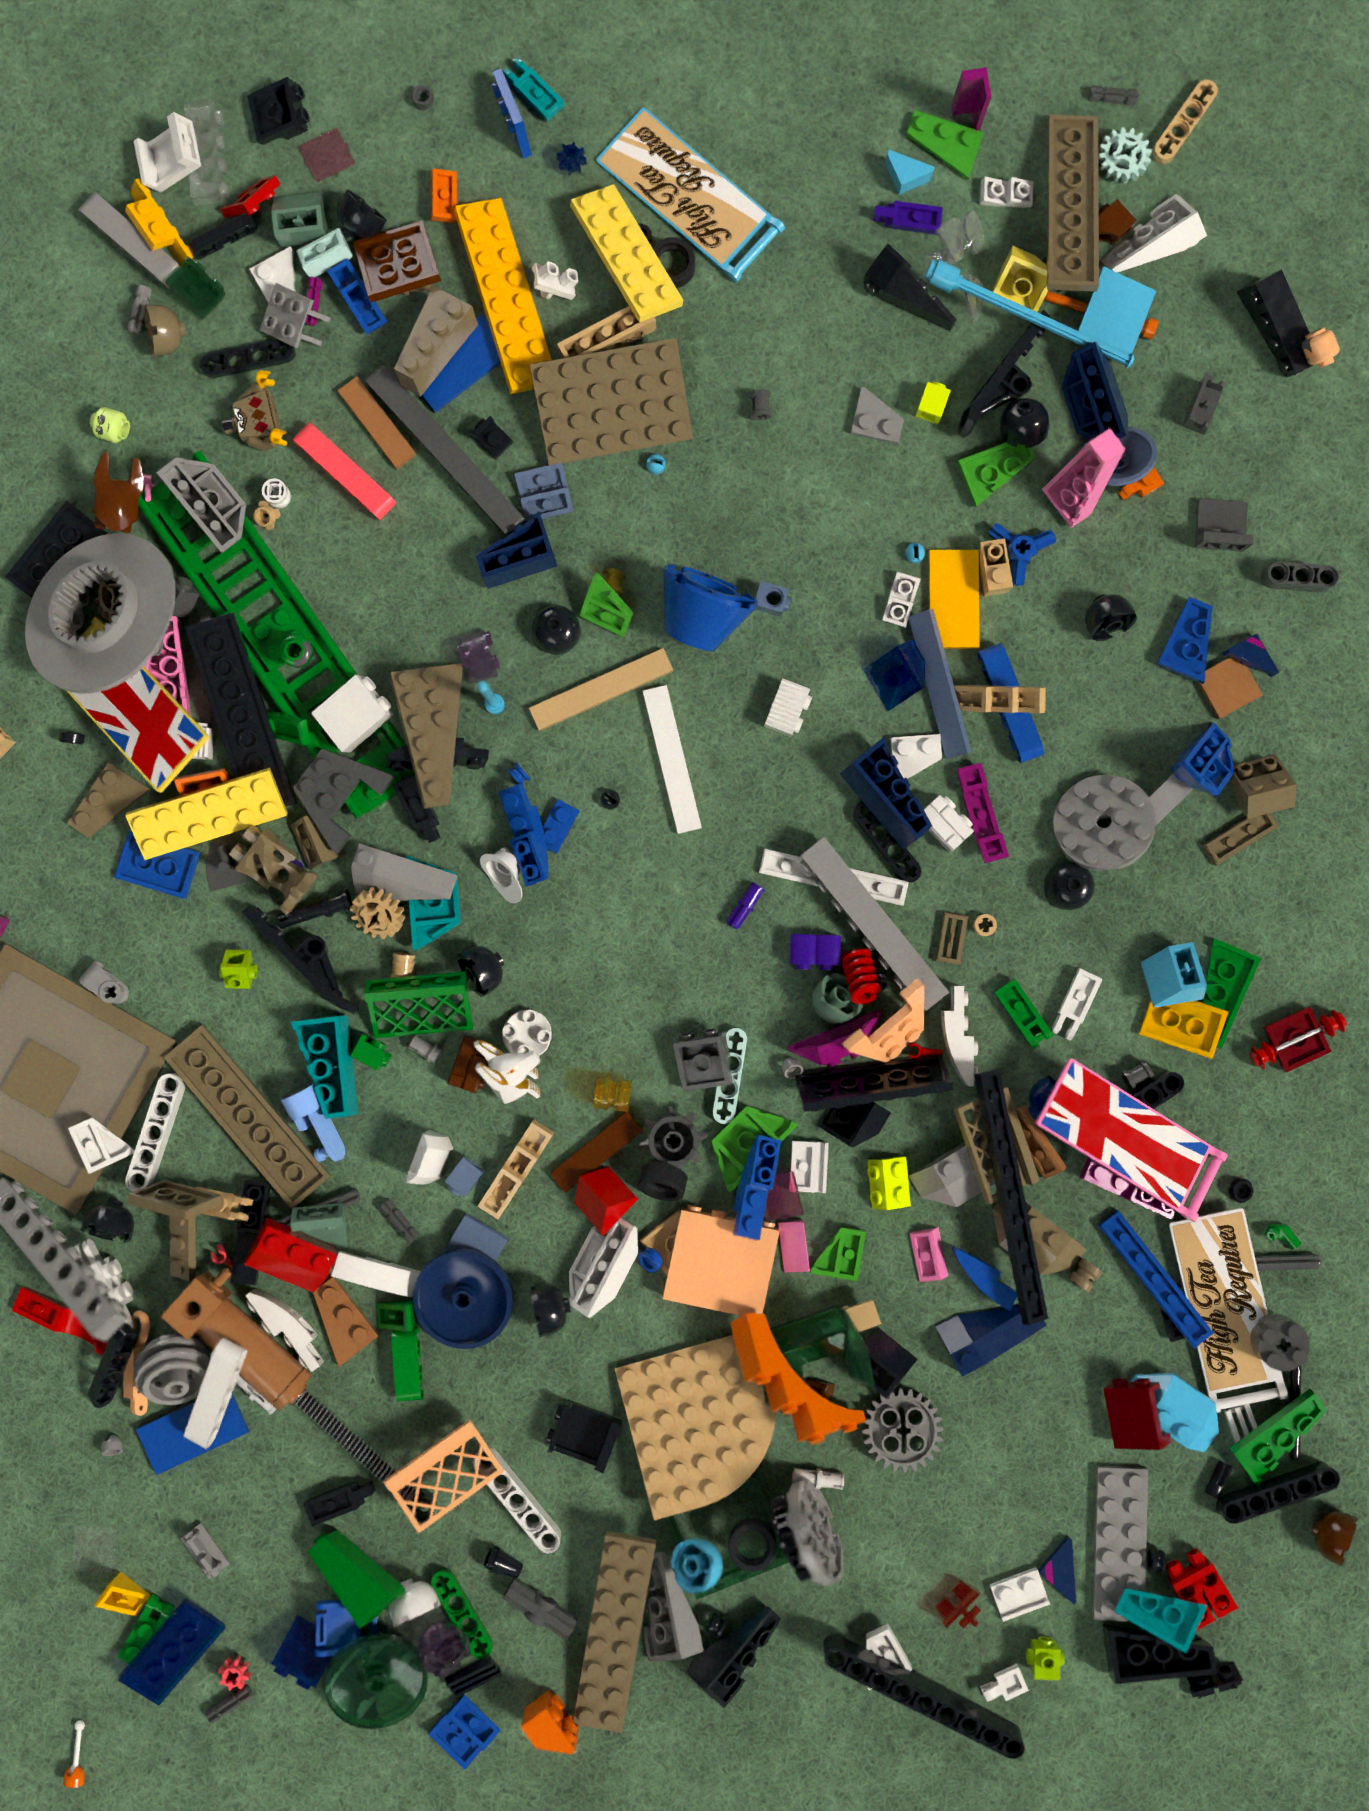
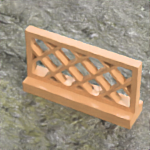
[384,1419,504,1534]

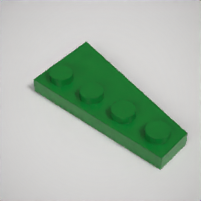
[1202,938,1261,1049]
[1229,1389,1327,1487]

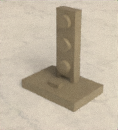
[128,1179,222,1281]

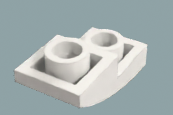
[980,177,1033,207]
[882,571,920,627]

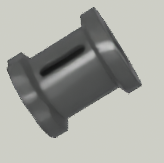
[749,389,772,420]
[1121,1060,1155,1091]

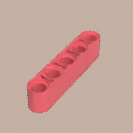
[292,422,396,521]

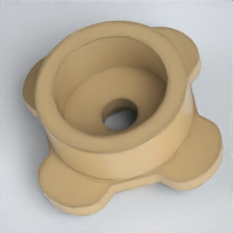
[253,500,280,530]

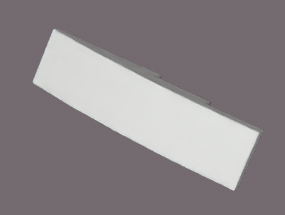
[331,1251,421,1298]

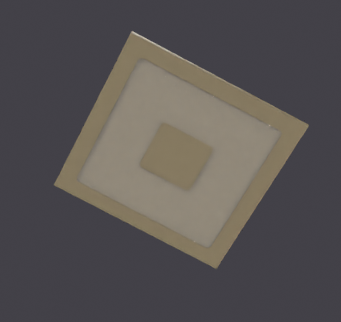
[0,944,178,1215]

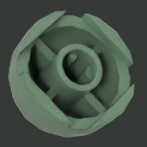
[812,973,863,1024]

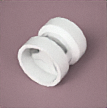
[262,478,291,509]

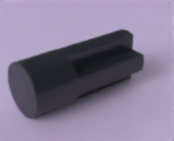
[1205,1460,1233,1500]

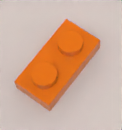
[431,168,457,223]

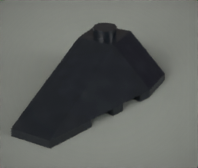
[863,244,957,331]
[685,1606,781,1708]

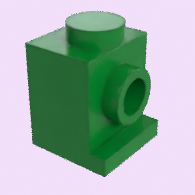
[350,1034,393,1071]

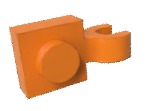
[1118,467,1164,500]

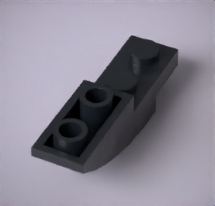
[385,738,489,772]
[230,1180,271,1285]

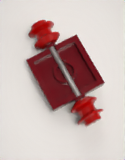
[1249,1006,1347,1072]

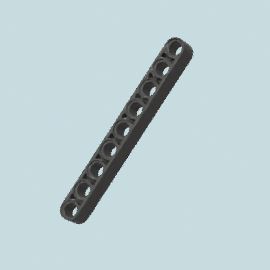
[364,364,527,537]

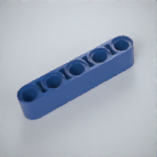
[977,643,1044,763]

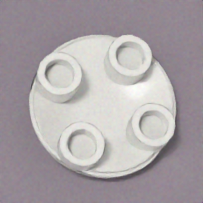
[502,1010,552,1056]

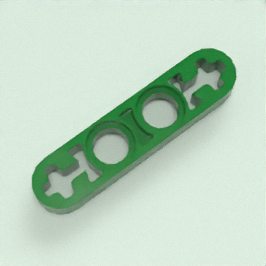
[431,1568,493,1659]

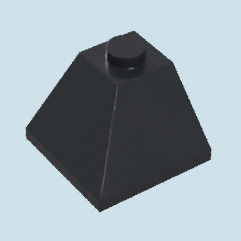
[817,1102,891,1148]

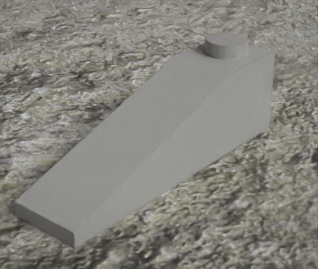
[351,843,458,901]
[643,1552,703,1662]

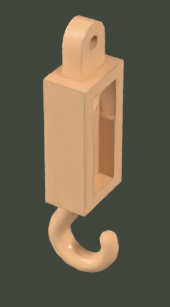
[123,1310,151,1416]

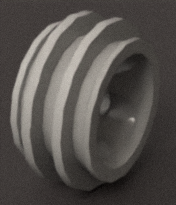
[134,1333,212,1405]

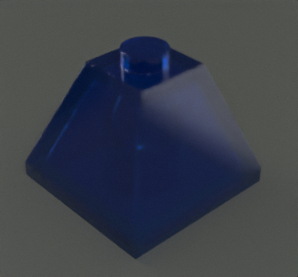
[863,639,925,711]

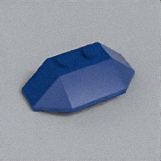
[1170,722,1234,796]

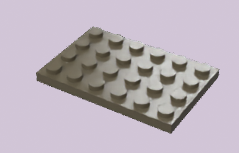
[530,338,693,465]

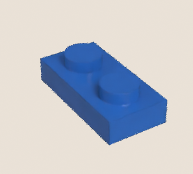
[543,799,580,854]

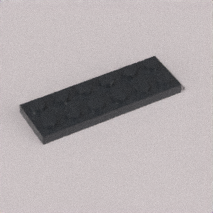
[795,1055,953,1112]

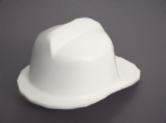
[480,847,523,903]

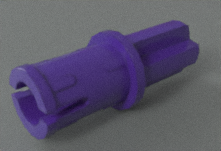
[727,882,765,929]

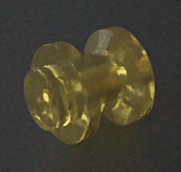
[602,568,627,594]

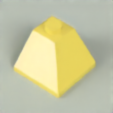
[992,246,1048,312]

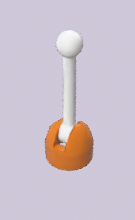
[63,1720,85,1788]

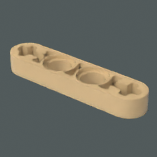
[1152,80,1218,164]

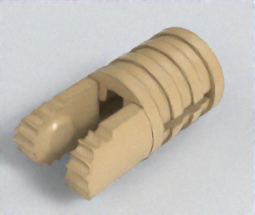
[391,952,415,978]

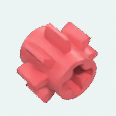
[218,1655,252,1691]

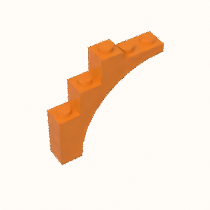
[730,1313,866,1444]

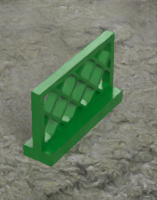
[364,971,473,1038]

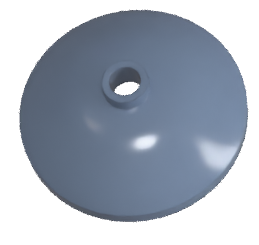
[1083,427,1157,486]

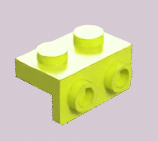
[867,1156,911,1210]

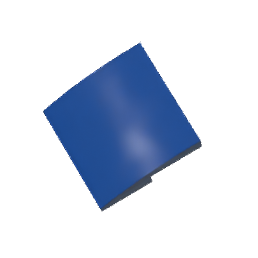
[428,1694,501,1770]

